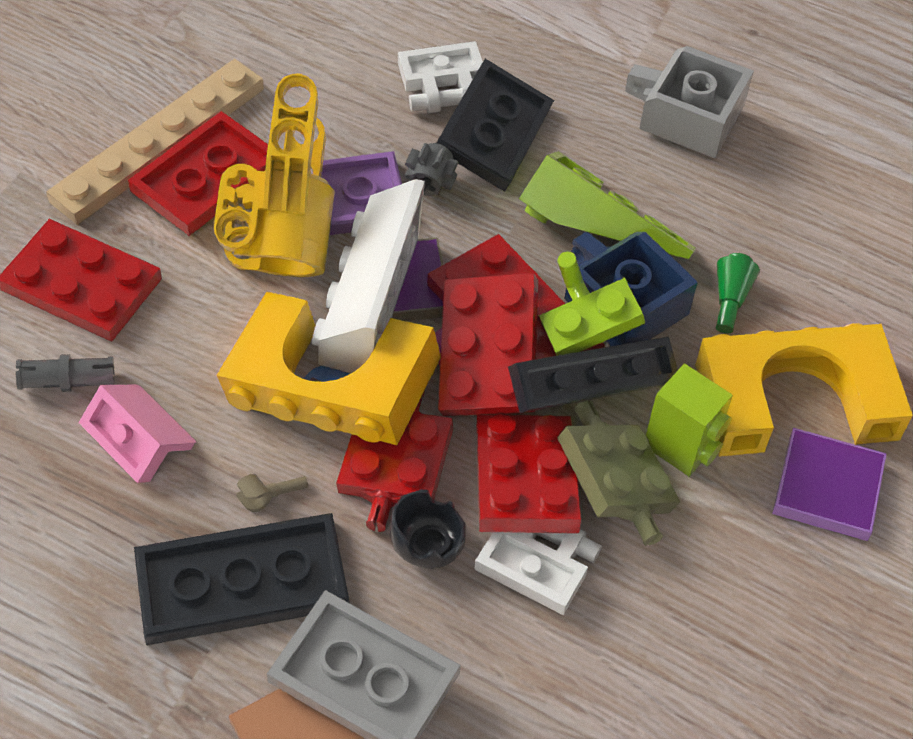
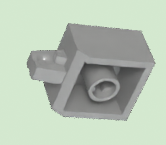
[625,46,754,158]

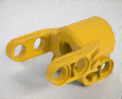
[214,73,335,277]

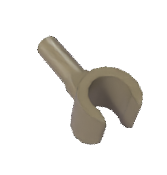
[236,474,308,512]

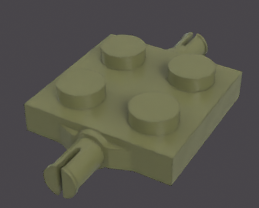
[558,400,680,546]

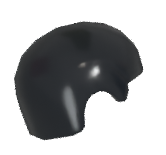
[390,490,466,569]

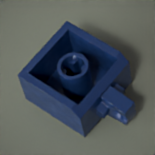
[564,232,698,346]

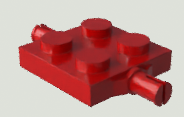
[336,391,454,532]

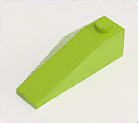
[519,151,696,259]

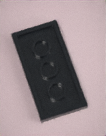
[134,513,350,646]

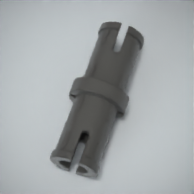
[15,354,115,392]

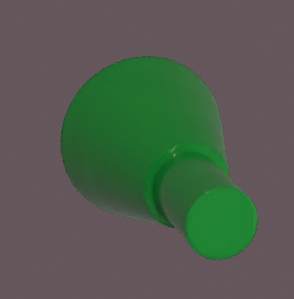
[715,253,760,334]

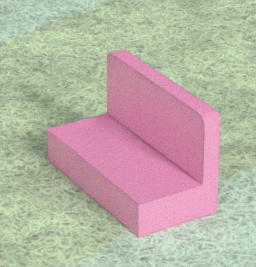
[79,384,196,483]

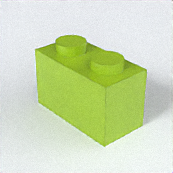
[646,363,733,477]

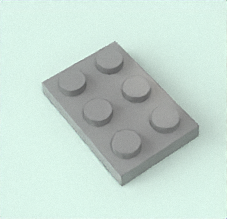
[267,590,461,739]

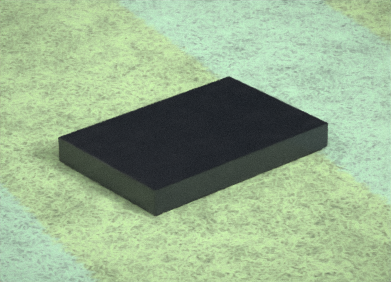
[436,58,554,192]

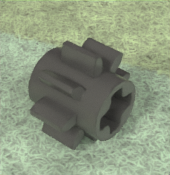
[405,143,458,196]

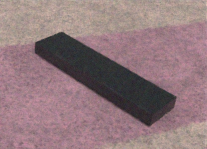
[508,336,678,413]

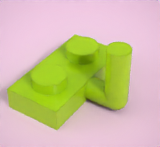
[539,251,645,356]

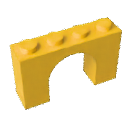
[216,291,441,445]
[695,323,913,457]

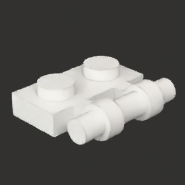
[398,41,483,113]
[474,529,602,615]

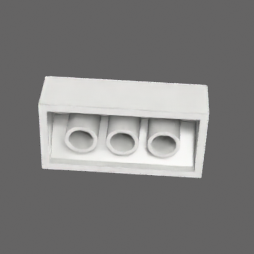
[312,179,425,373]

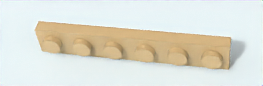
[46,58,264,225]

